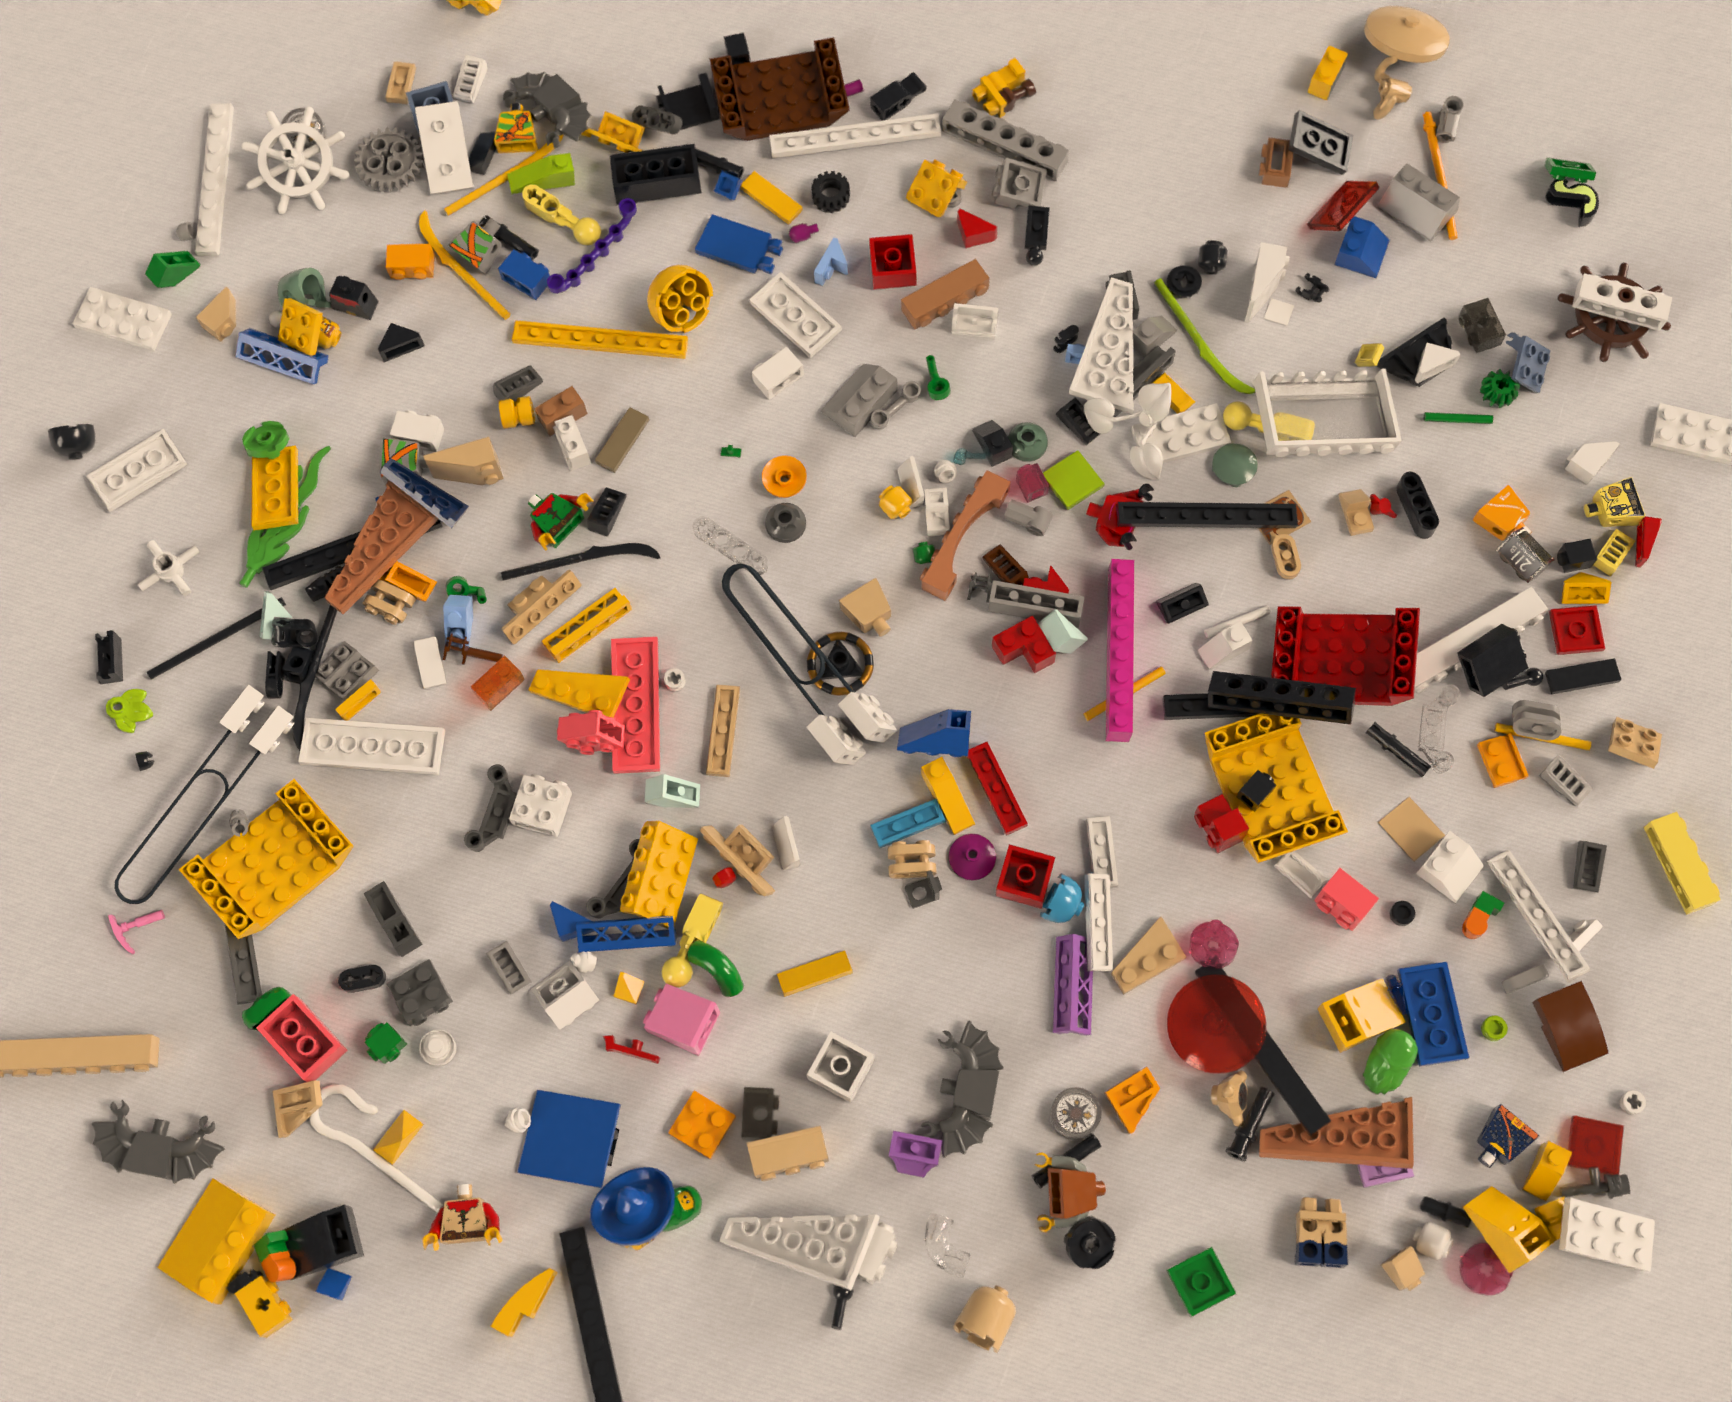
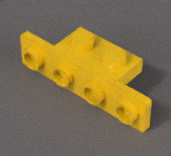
[582,111,645,153]

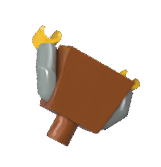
[1035,1152,1106,1232]

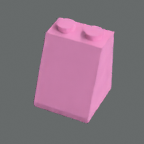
[643,984,720,1056]

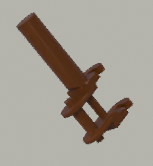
[442,633,503,665]

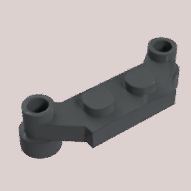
[464,764,517,852]
[586,839,639,919]

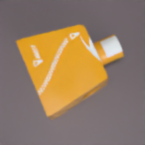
[1473,485,1532,542]

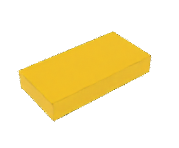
[335,679,381,721]

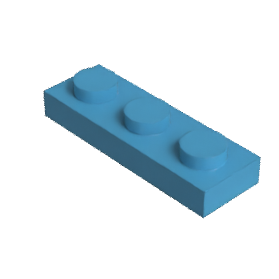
[870,799,945,848]

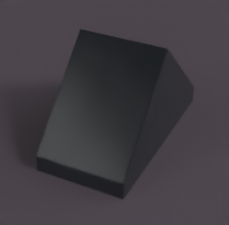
[378,323,425,362]

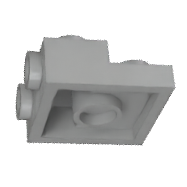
[992,158,1047,209]

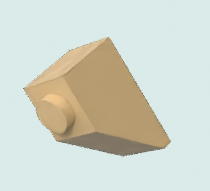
[196,287,236,342]
[1381,1246,1425,1291]

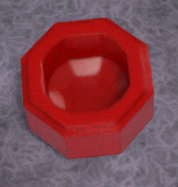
[712,867,737,889]

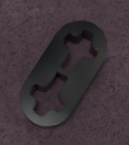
[338,965,386,993]

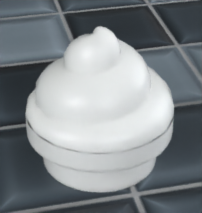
[934,460,957,483]
[570,952,597,973]
[505,1108,531,1133]

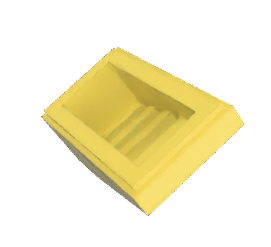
[1593,529,1636,577]

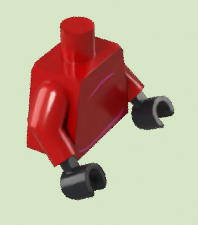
[1086,483,1154,550]

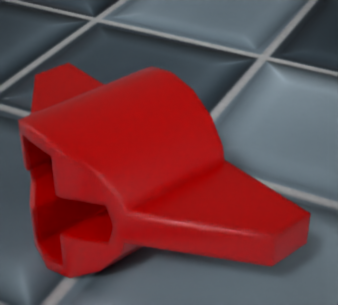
[1370,494,1397,518]

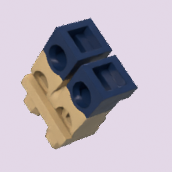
[1295,1197,1348,1268]

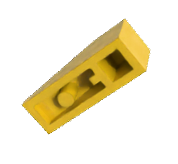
[921,757,975,835]

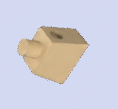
[839,578,891,637]

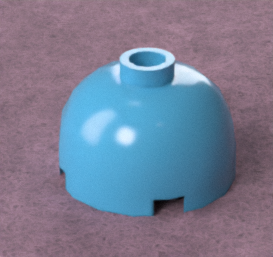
[1040,873,1084,923]

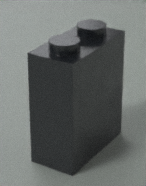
[1457,624,1528,697]

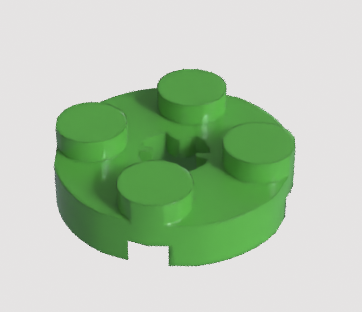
[242,421,289,459]

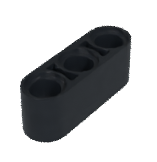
[1396,472,1439,539]

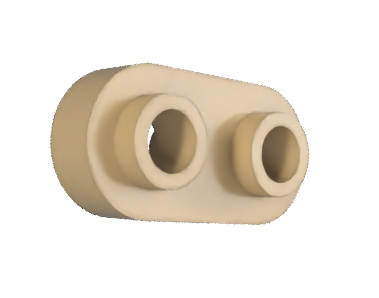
[1271,534,1301,579]

